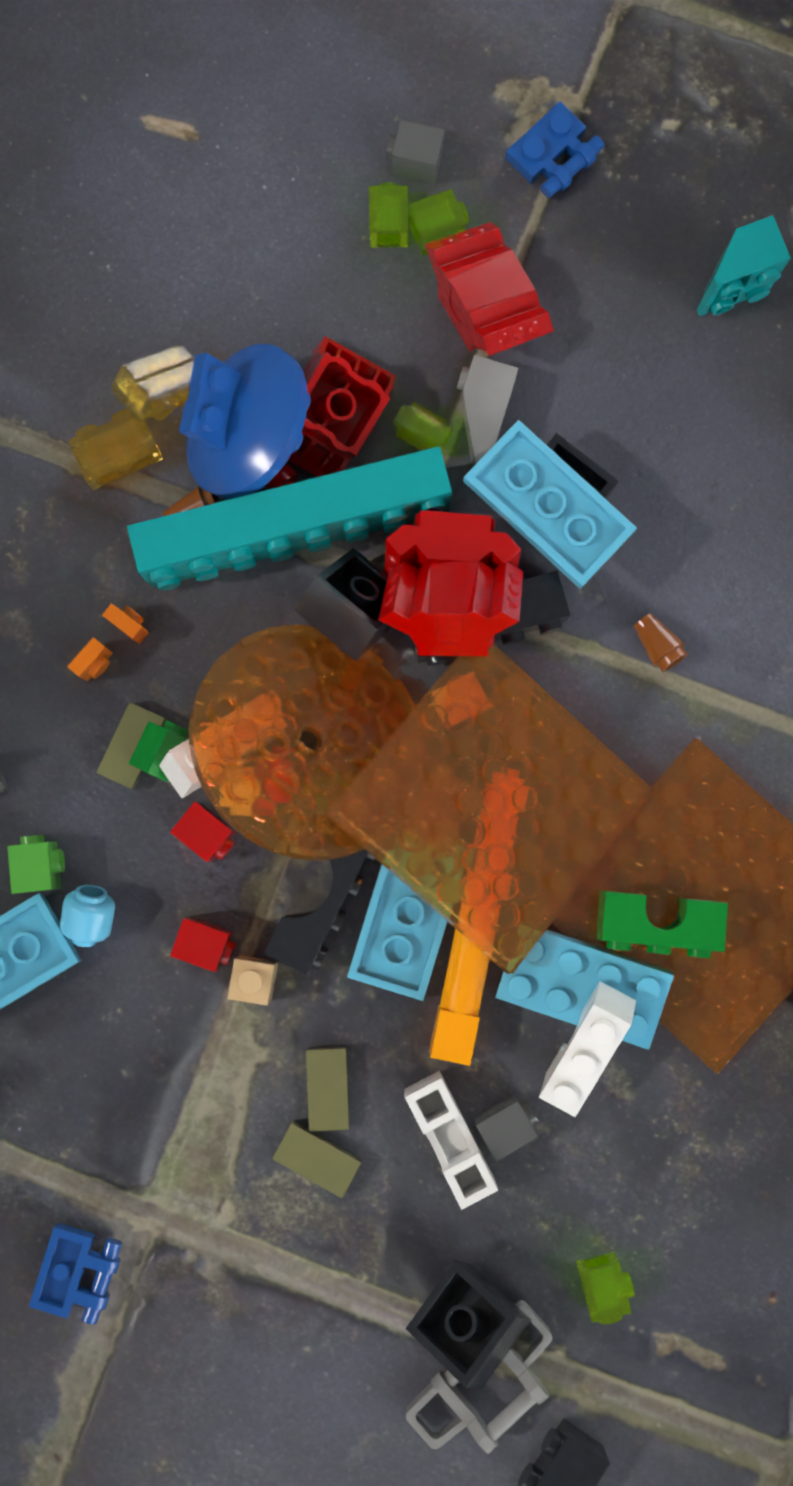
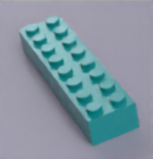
[127,446,452,591]

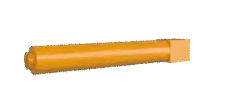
[429,767,525,1066]

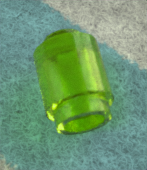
[393,402,453,452]

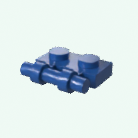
[505,101,604,198]
[29,1223,122,1324]

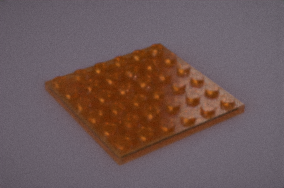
[325,644,653,974]
[538,738,793,1075]

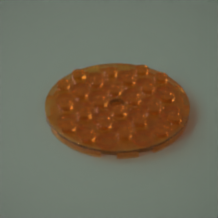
[189,625,425,861]

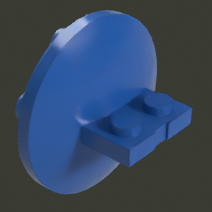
[179,344,311,499]

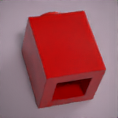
[170,801,237,862]
[170,916,236,972]

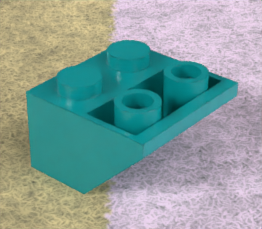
[696,215,791,317]

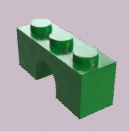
[596,890,728,959]

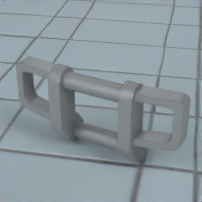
[406,1300,552,1454]

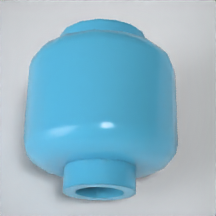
[59,885,115,947]

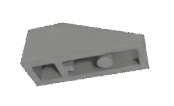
[457,355,519,468]

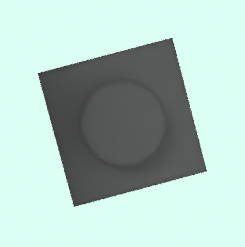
[474,1094,539,1161]

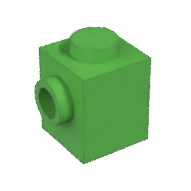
[7,835,65,894]

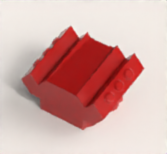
[424,222,554,356]
[288,336,396,477]
[384,510,522,576]
[379,561,524,657]

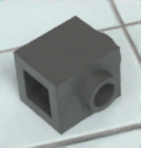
[386,120,445,184]

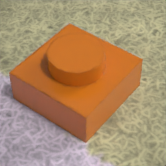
[102,603,149,645]
[67,637,113,682]

